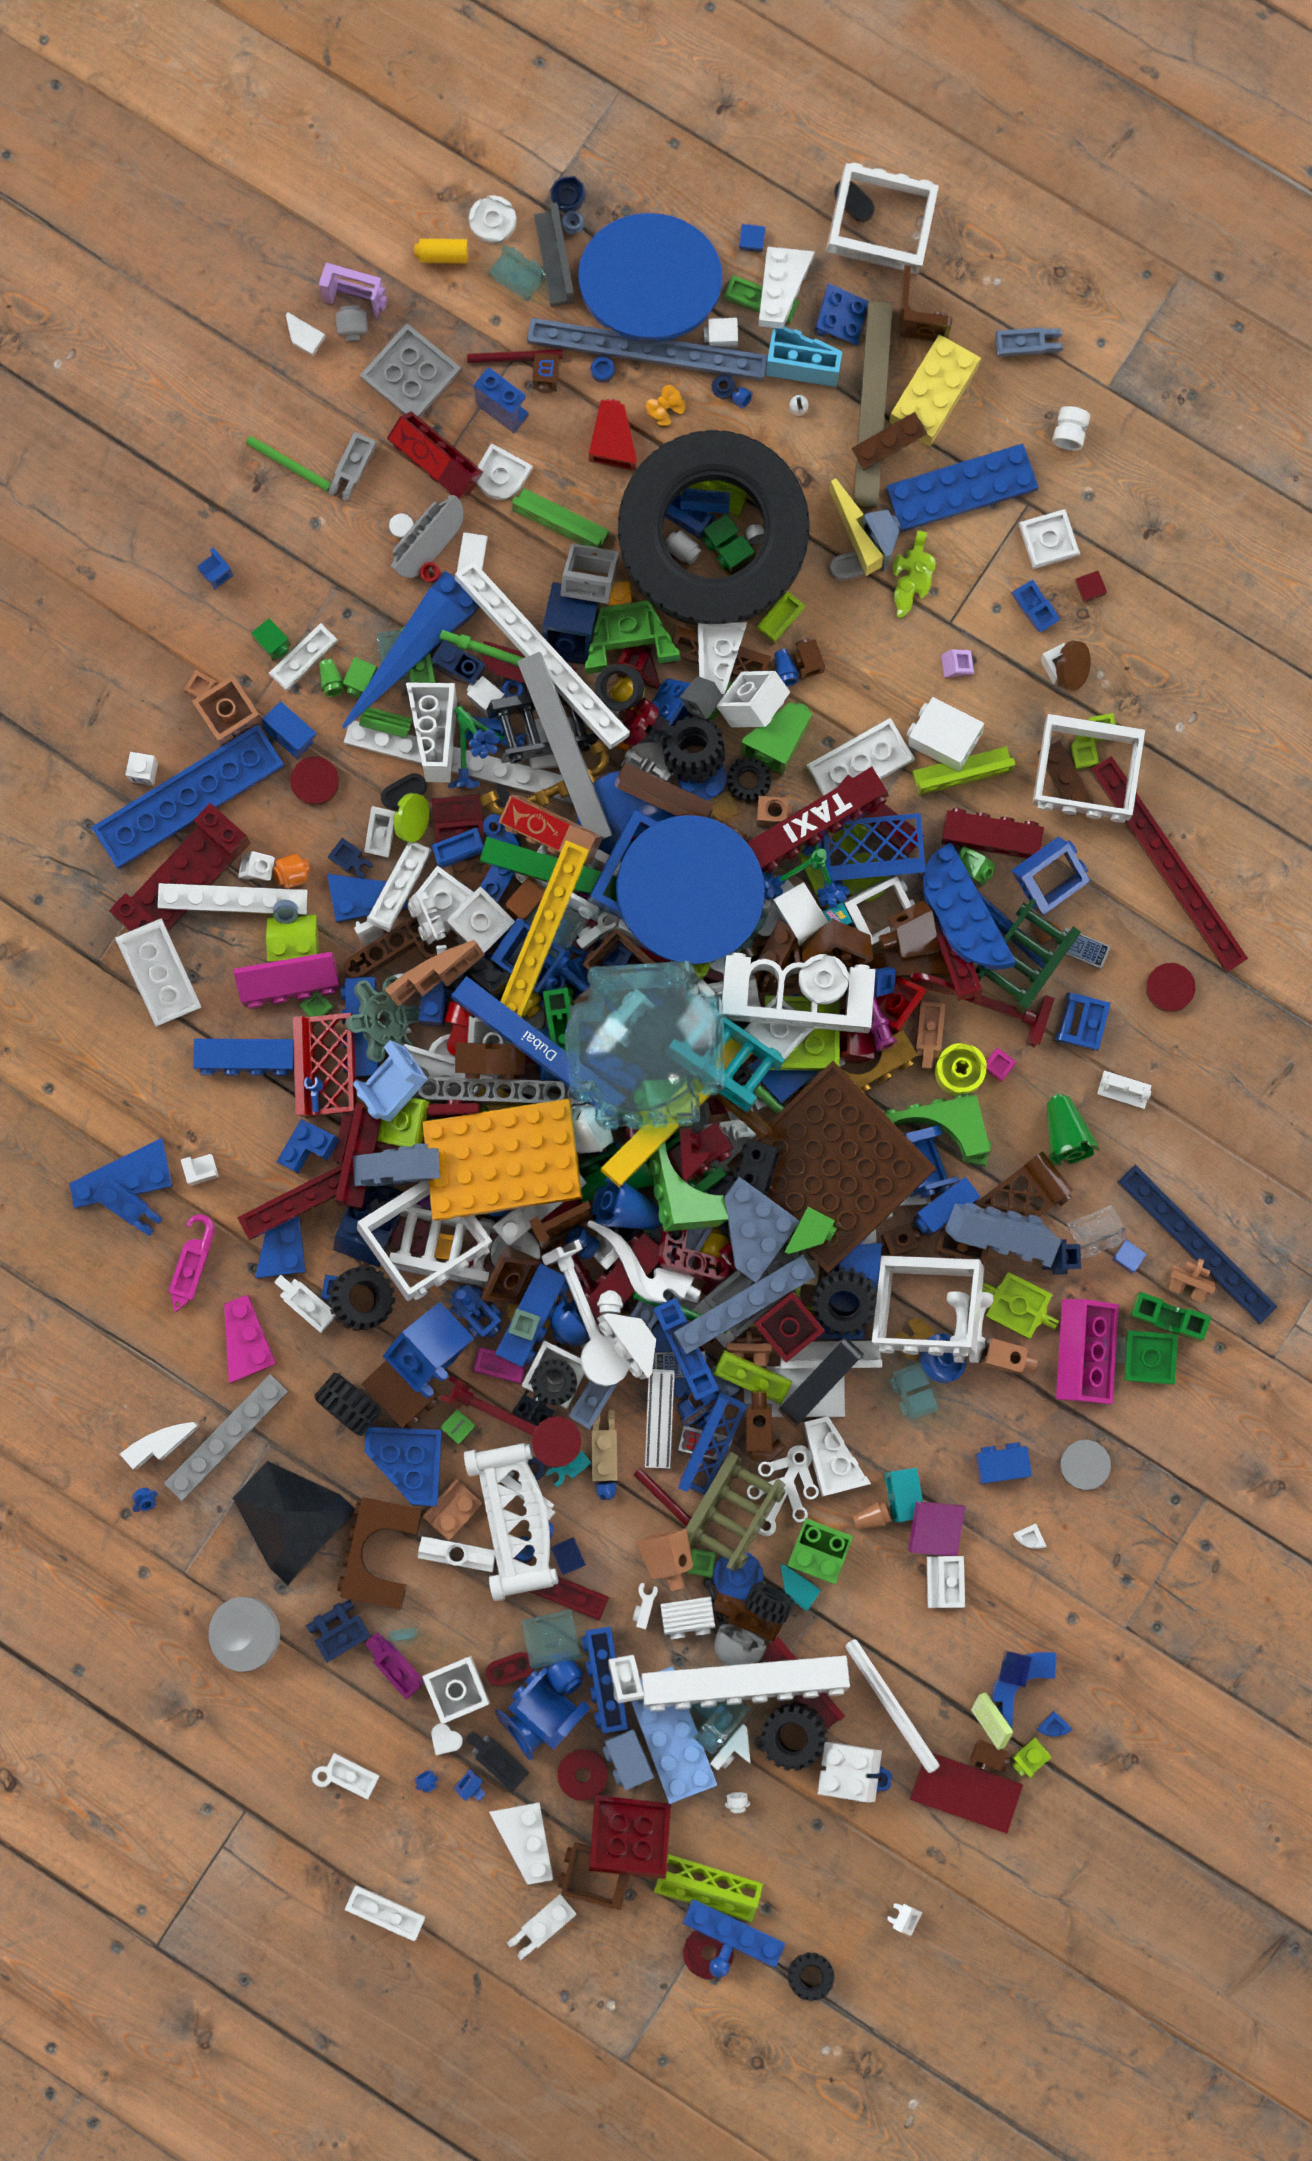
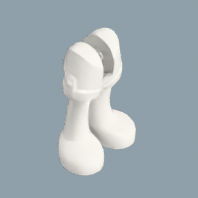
[947,1292,993,1363]

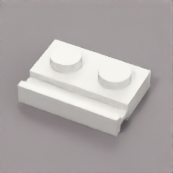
[926,1556,965,1608]

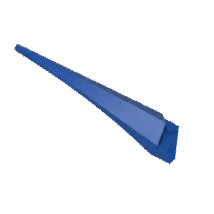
[342,571,480,729]

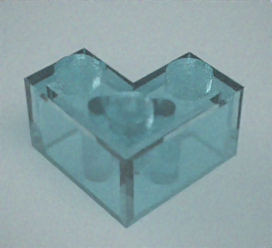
[691,1701,751,1755]

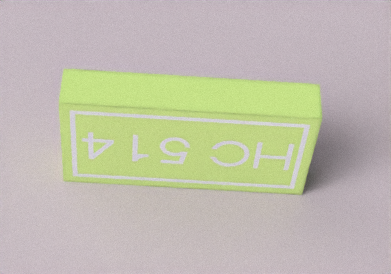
[971,1693,1013,1750]

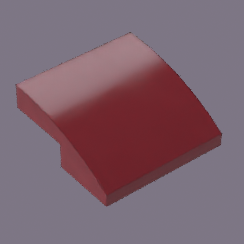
[432,794,485,844]

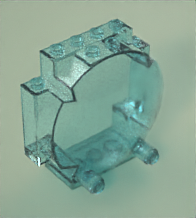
[565,961,724,1130]

